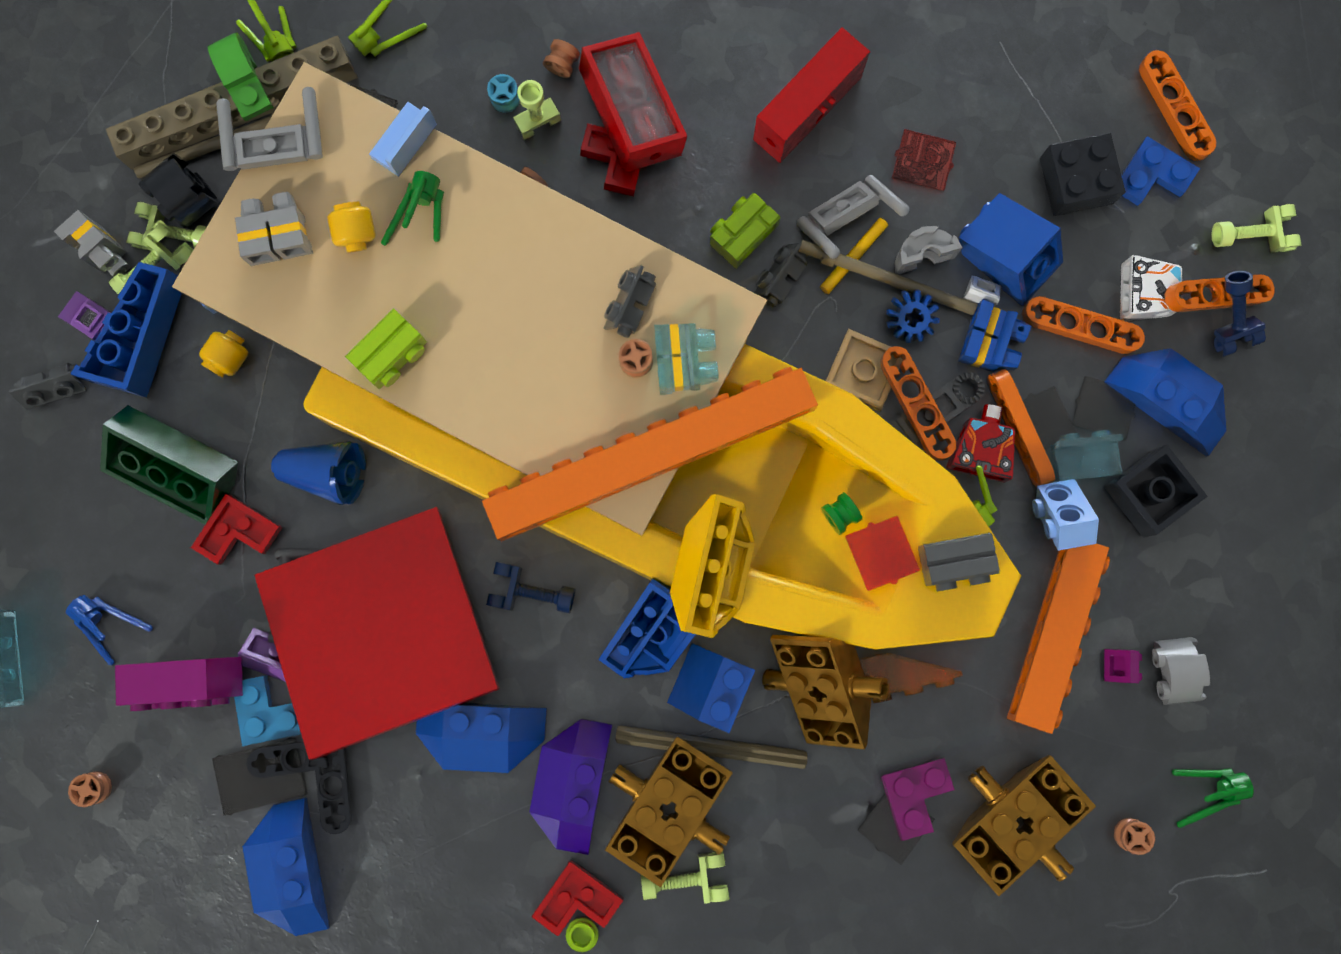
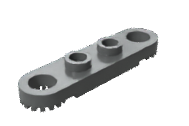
[890,372,985,445]

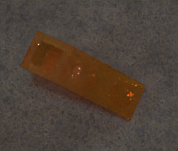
[859,653,963,703]

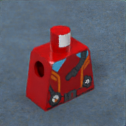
[946,404,1015,483]

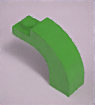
[207,32,274,121]

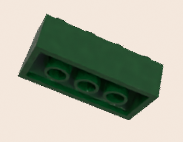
[100,405,238,525]

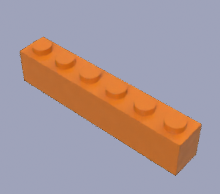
[1006,543,1110,734]

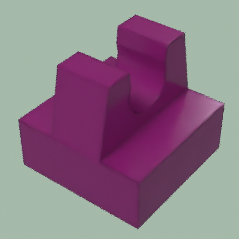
[1104,649,1142,684]

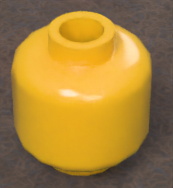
[327,201,375,253]
[199,329,248,378]

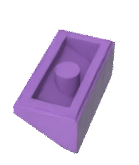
[238,628,286,682]

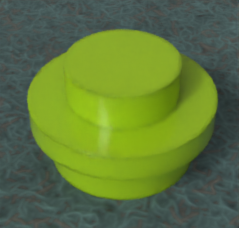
[566,917,599,952]

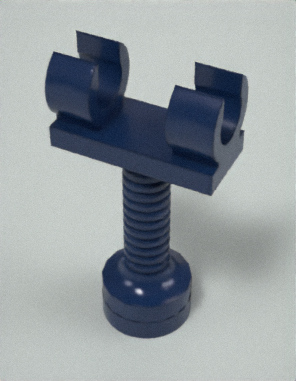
[1214,271,1266,357]
[486,562,576,614]

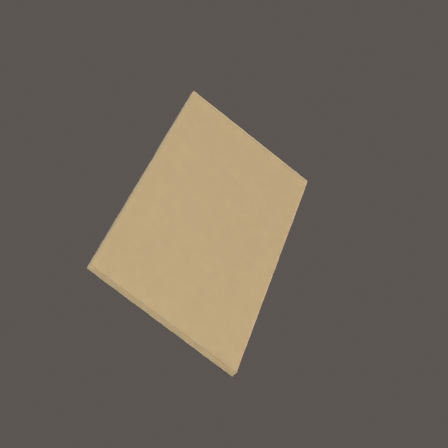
[172,62,767,536]

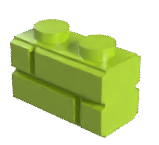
[710,193,780,269]
[345,308,427,390]

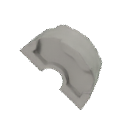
[894,226,963,275]
[1152,637,1210,705]

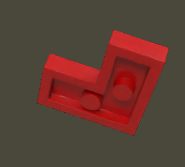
[580,123,640,197]
[191,494,283,565]
[532,860,624,936]

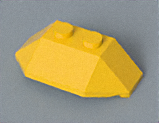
[670,494,755,638]

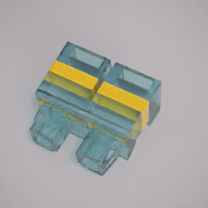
[654,323,719,395]

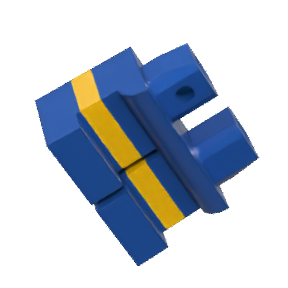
[958,299,1031,372]

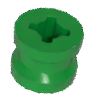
[821,492,863,535]

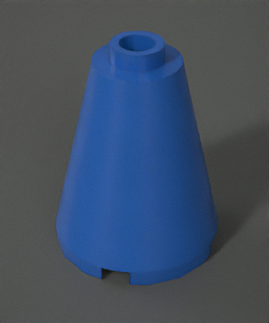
[271,441,366,505]

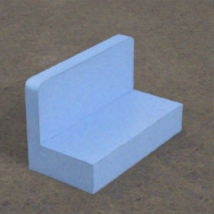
[369,102,437,177]

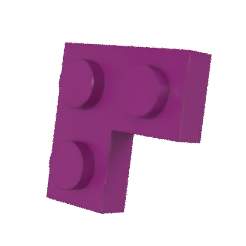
[881,758,955,841]

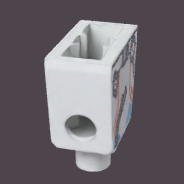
[1120,255,1191,321]

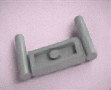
[216,87,323,171]
[797,175,910,259]

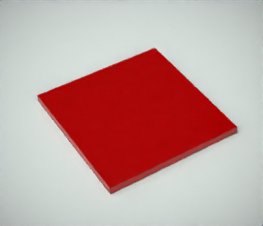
[254,507,500,760]

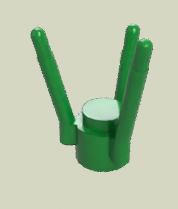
[381,171,444,246]
[1172,768,1254,828]

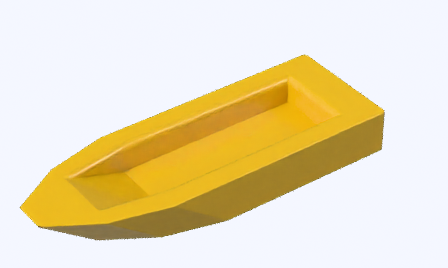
[303,344,1022,650]

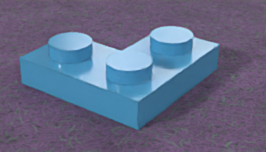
[234,675,301,746]

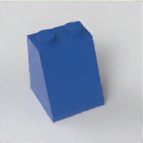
[958,193,1063,306]
[667,643,755,733]

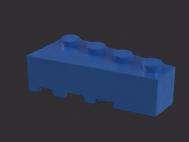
[71,262,182,398]

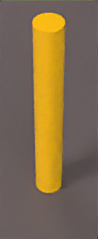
[820,218,888,294]

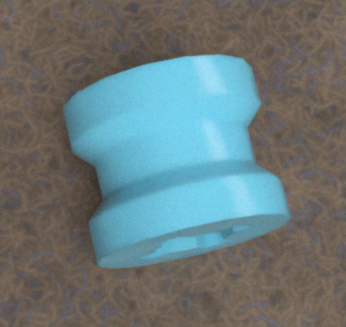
[487,74,520,113]

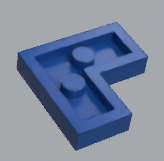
[1121,136,1200,206]

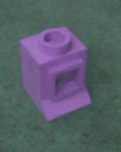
[58,291,111,340]

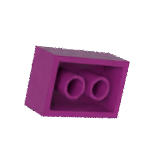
[115,657,243,711]

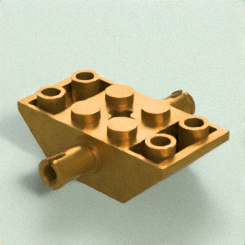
[762,635,889,750]
[605,736,733,887]
[952,755,1096,896]

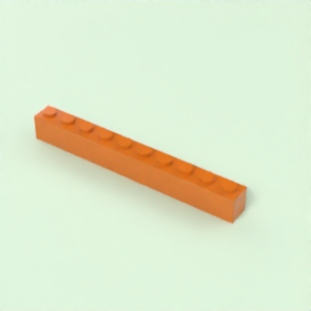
[482,367,818,542]

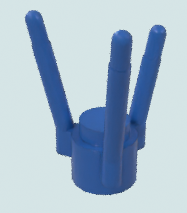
[66,595,153,666]

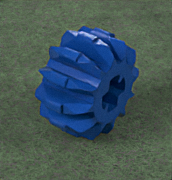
[885,289,940,343]

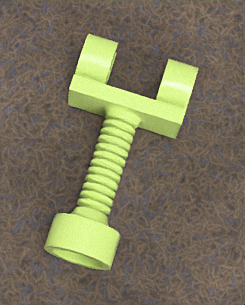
[513,80,561,140]
[126,202,207,251]
[1211,204,1302,253]
[109,220,194,294]
[641,851,730,904]

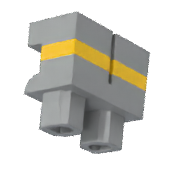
[235,192,313,266]
[54,210,131,277]

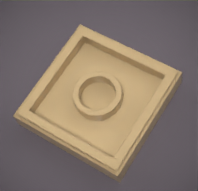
[825,328,903,411]

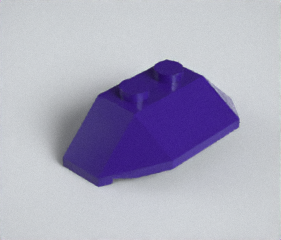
[529,719,613,855]

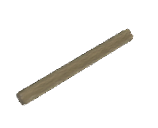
[615,725,808,769]

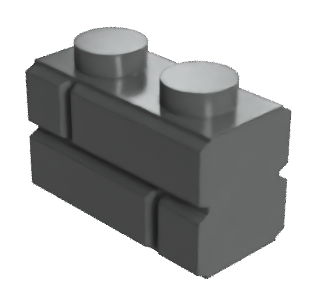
[918,533,1000,592]

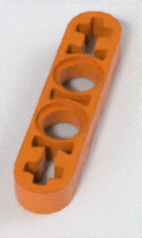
[1139,50,1216,161]
[1165,274,1275,312]
[1022,296,1145,354]
[880,346,956,461]
[987,369,1055,487]

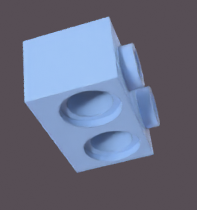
[1032,479,1099,551]

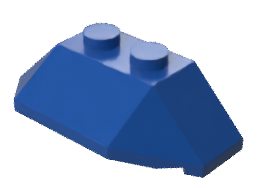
[1103,348,1227,457]
[598,579,696,678]
[416,703,547,773]
[242,797,330,936]

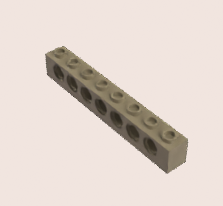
[106,35,358,170]

